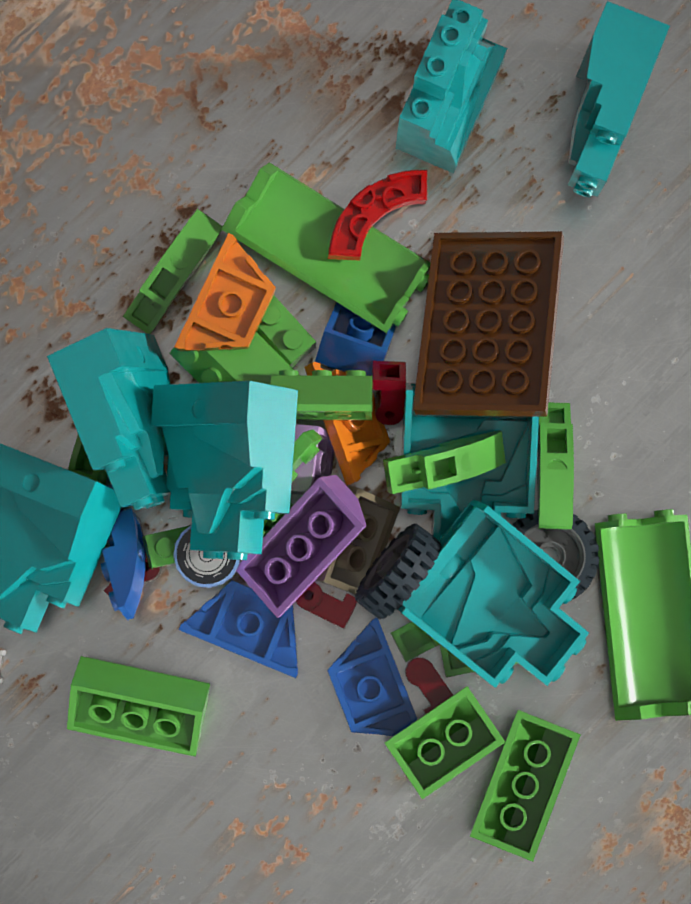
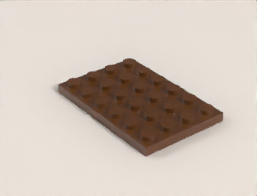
[413,231,564,417]

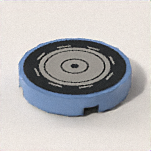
[173,525,240,588]

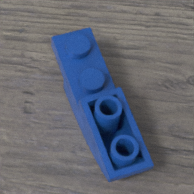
[101,484,146,620]

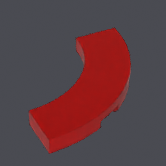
[328,170,427,261]

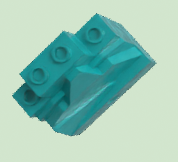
[395,0,508,174]
[568,1,670,198]
[47,328,171,510]
[151,381,298,560]
[400,383,539,541]
[0,443,121,634]
[398,499,589,688]

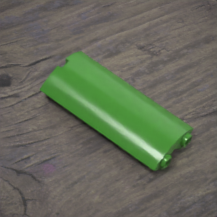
[221,162,431,333]
[595,509,691,721]

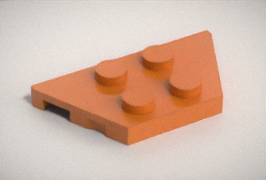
[174,233,276,351]
[304,362,390,486]

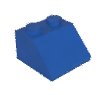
[315,302,397,376]

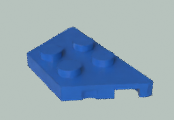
[178,580,298,678]
[327,618,418,736]

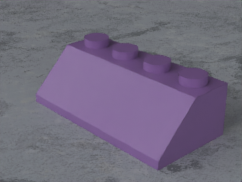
[236,475,367,618]

